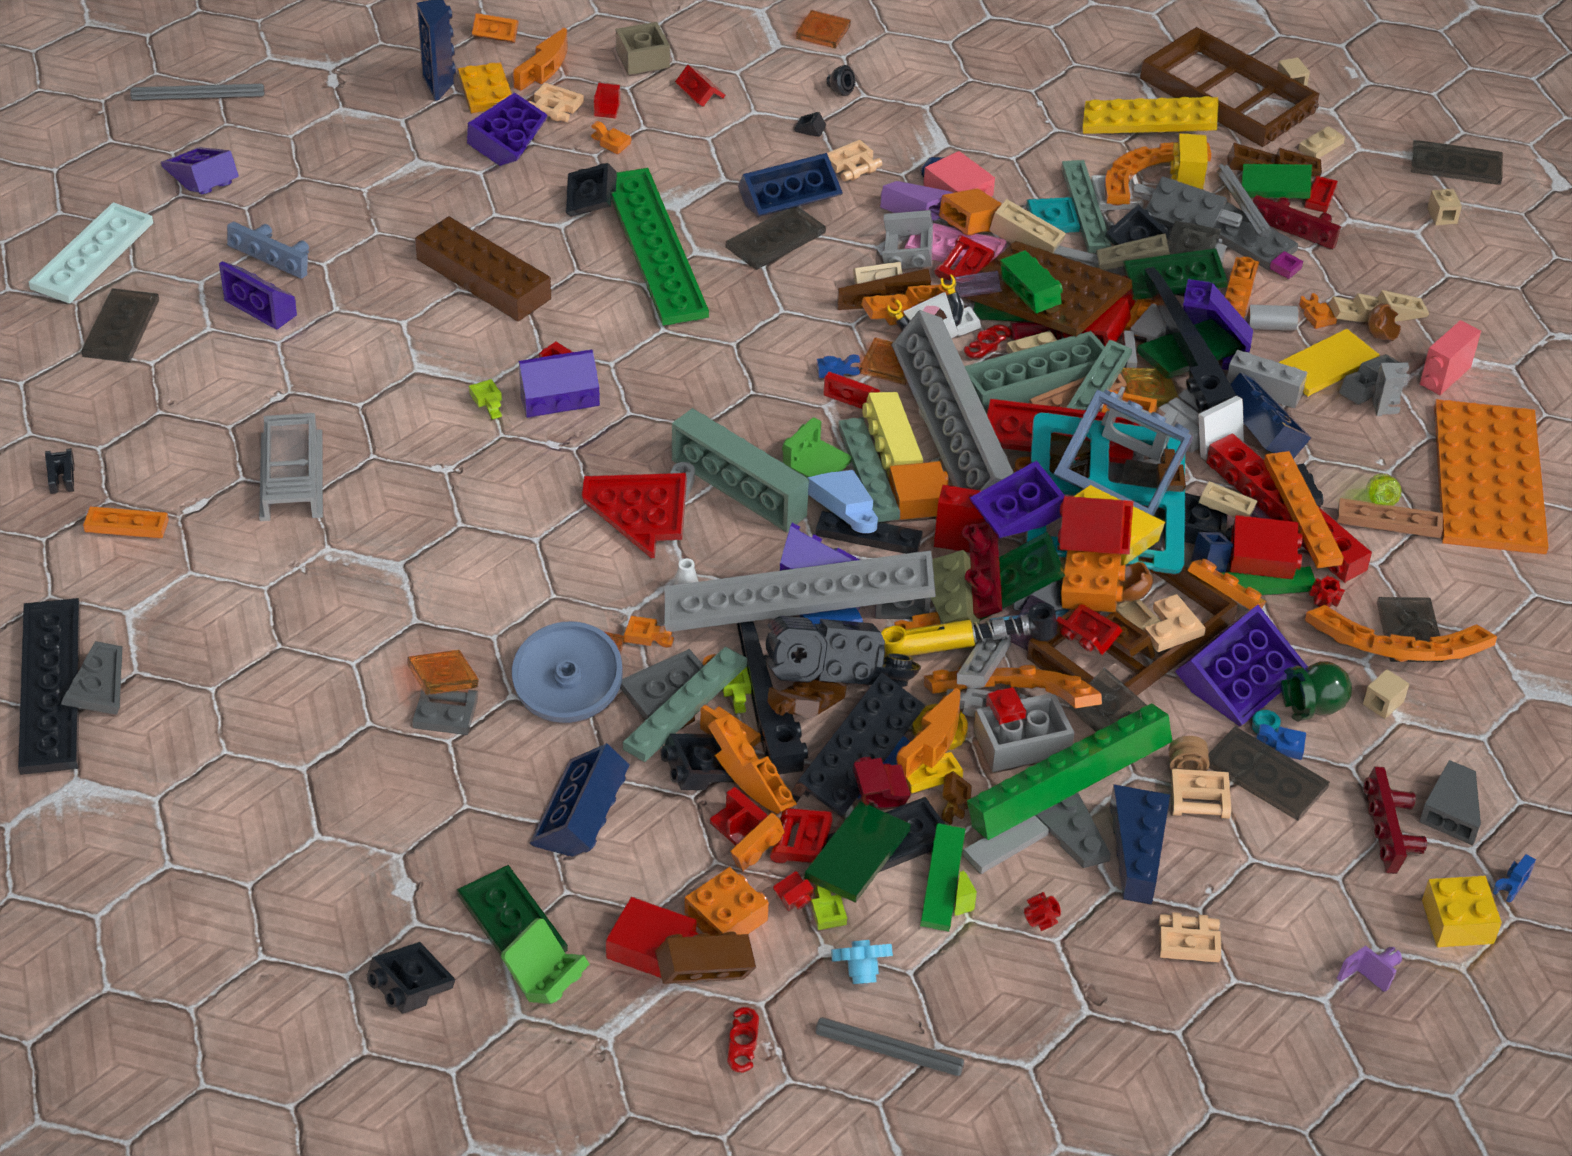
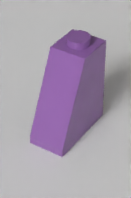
[880,181,953,221]

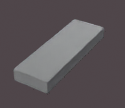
[963,816,1049,874]

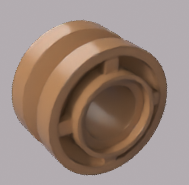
[1168,736,1210,771]

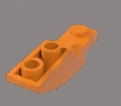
[513,28,568,91]
[1225,257,1259,318]
[861,284,949,325]
[896,688,960,779]
[708,714,797,814]

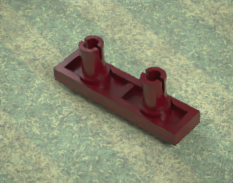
[1253,195,1342,250]
[962,521,1002,619]
[1363,766,1427,874]

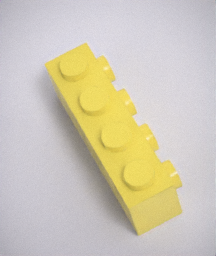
[862,392,923,477]

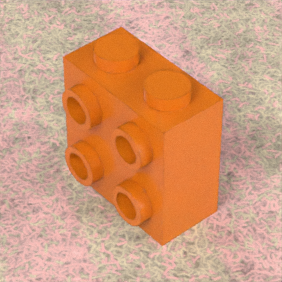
[939,188,1002,236]
[889,461,948,520]
[1061,550,1126,612]
[685,867,769,936]

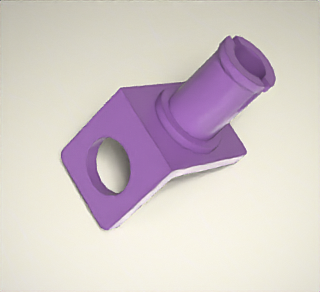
[1337,946,1402,992]

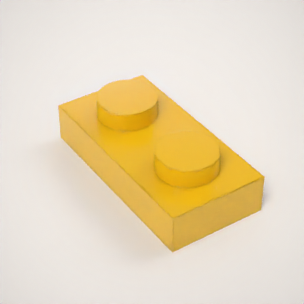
[906,752,963,794]

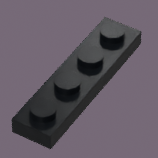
[816,511,923,554]

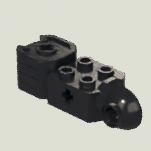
[763,616,921,687]

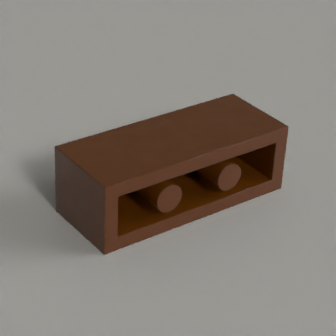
[655,931,756,984]

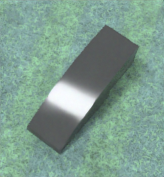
[1339,354,1401,405]

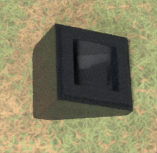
[794,112,826,137]

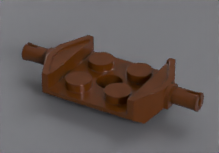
[768,678,847,719]

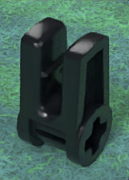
[45,448,75,494]

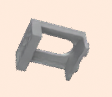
[882,210,933,269]
[1101,386,1179,461]

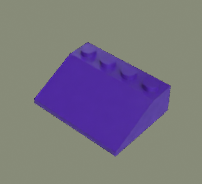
[1175,605,1308,727]

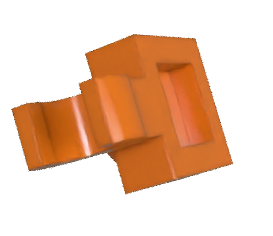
[591,121,631,154]
[624,616,674,648]

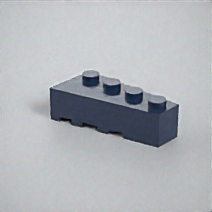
[1230,372,1311,459]
[1110,784,1170,905]

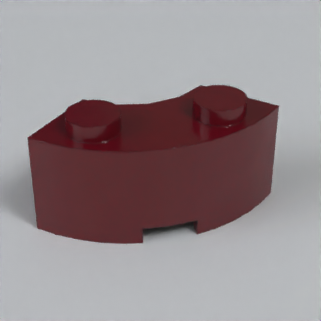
[853,757,911,809]

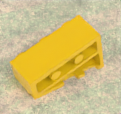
[1074,485,1165,565]

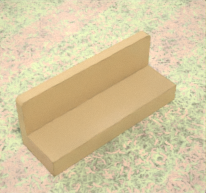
[990,199,1066,253]

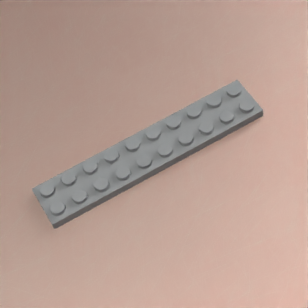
[665,551,936,632]

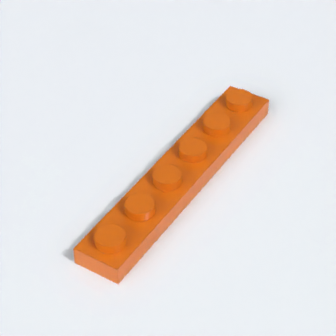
[1264,451,1344,568]

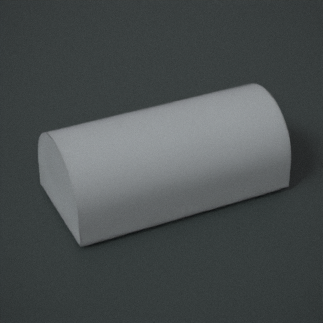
[1246,305,1298,331]

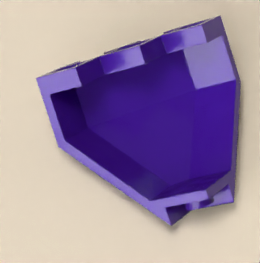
[1183,279,1253,370]

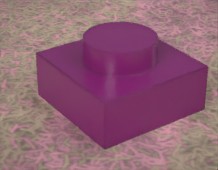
[1270,251,1303,279]

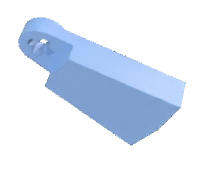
[807,470,878,533]

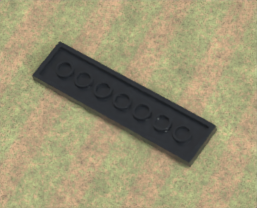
[18,598,81,775]

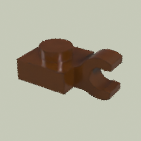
[1156,449,1186,492]
[941,771,972,825]

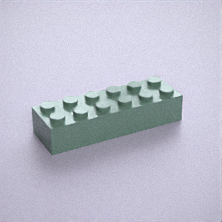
[964,331,1105,414]
[672,408,809,532]

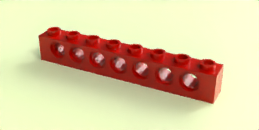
[1206,433,1372,583]

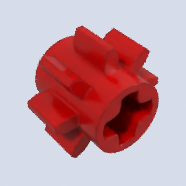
[1309,576,1345,607]
[1024,892,1061,931]

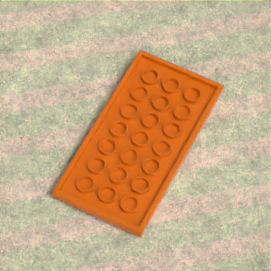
[1434,399,1549,555]

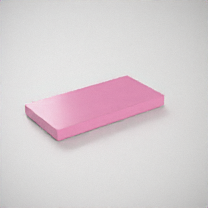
[905,223,1007,266]

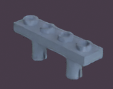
[227,221,309,279]

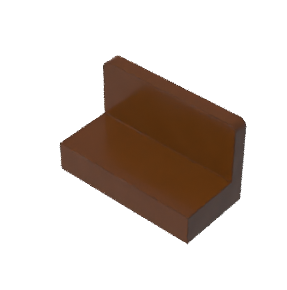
[1105,612,1155,659]

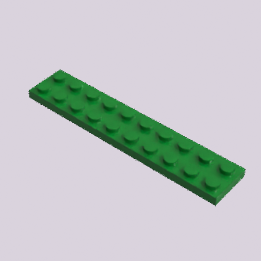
[611,168,709,325]

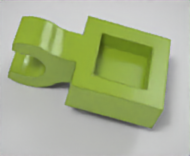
[469,379,502,419]
[722,667,751,714]
[811,884,847,930]

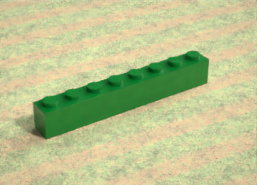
[967,703,1173,840]

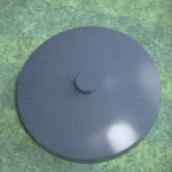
[512,621,623,723]

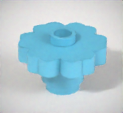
[831,940,893,984]

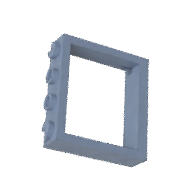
[1054,389,1193,516]

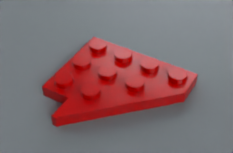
[582,473,687,558]

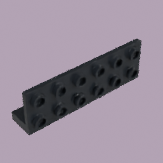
[791,673,925,816]

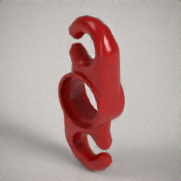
[964,324,1011,359]
[727,1007,759,1073]

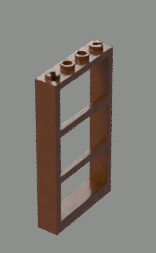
[1140,27,1320,147]
[1027,548,1238,719]

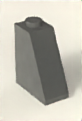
[1420,760,1481,845]

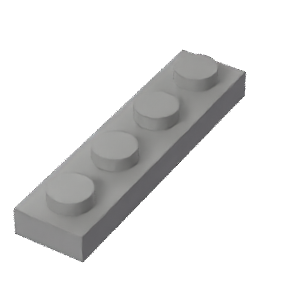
[957,635,1011,689]

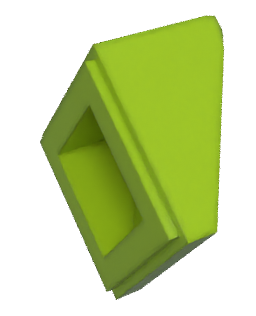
[954,871,977,916]

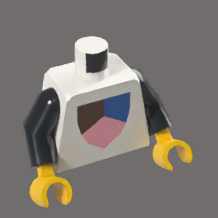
[887,275,964,338]

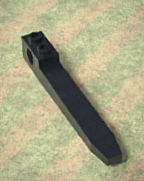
[1144,266,1236,412]
[737,621,808,775]

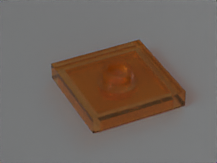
[796,10,851,48]
[859,337,907,385]
[407,649,479,695]

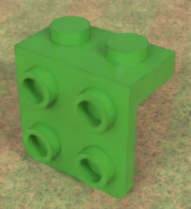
[782,417,851,478]
[501,918,590,1004]

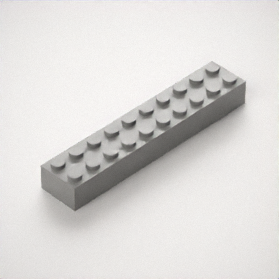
[892,310,1013,491]

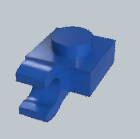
[817,354,860,378]
[1255,724,1306,760]
[1493,854,1536,903]

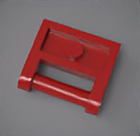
[934,235,994,286]
[770,808,833,863]

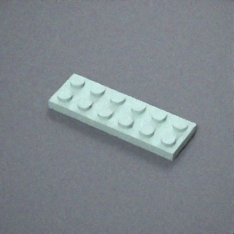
[29,202,153,304]

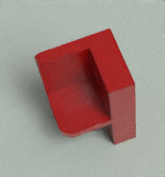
[710,787,768,846]

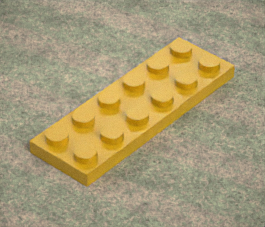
[1083,96,1218,134]

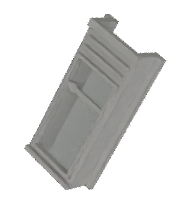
[259,413,323,521]

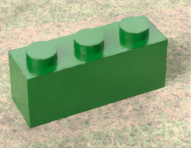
[1000,250,1063,313]

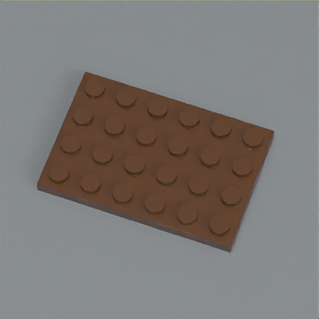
[959,241,1132,337]

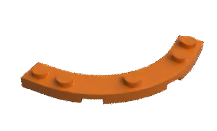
[1105,142,1212,206]
[1305,605,1497,662]
[924,665,1102,708]

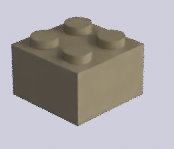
[616,22,670,75]

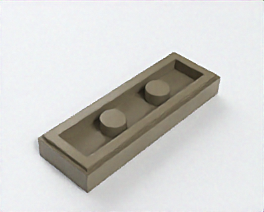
[1096,234,1170,270]

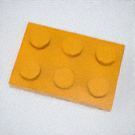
[458,62,512,113]

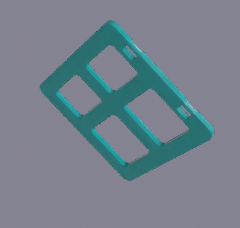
[1026,413,1185,574]

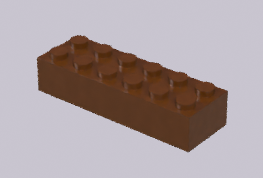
[415,216,552,322]

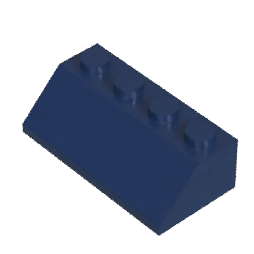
[417,0,456,101]
[738,153,843,217]
[530,743,630,857]

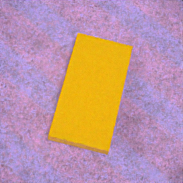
[1278,329,1380,397]

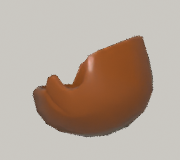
[1368,303,1401,341]
[1119,562,1153,602]

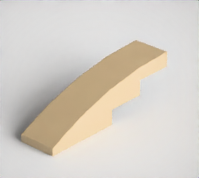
[1329,290,1429,322]

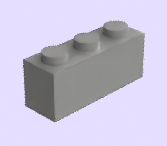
[1227,350,1307,408]

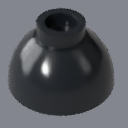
[826,65,855,96]

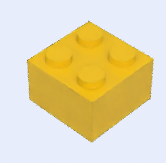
[1170,133,1208,190]
[1422,876,1502,947]

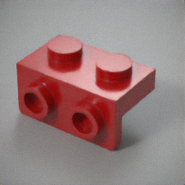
[1056,604,1123,656]

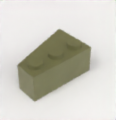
[931,550,980,625]

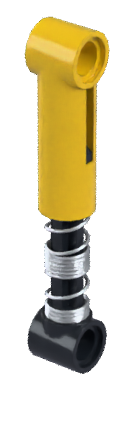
[881,603,1057,657]

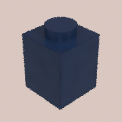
[1191,532,1234,572]

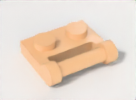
[1171,769,1231,819]

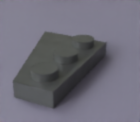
[61,641,123,715]
[1035,793,1111,868]

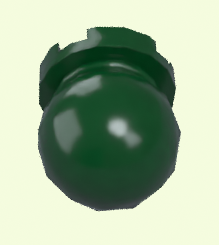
[1281,661,1352,722]

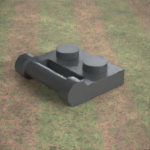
[412,684,478,735]

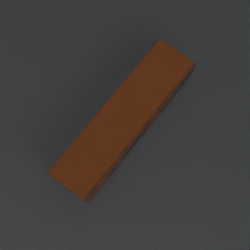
[1227,143,1322,177]
[837,268,931,310]

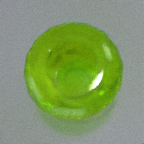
[1366,473,1402,506]

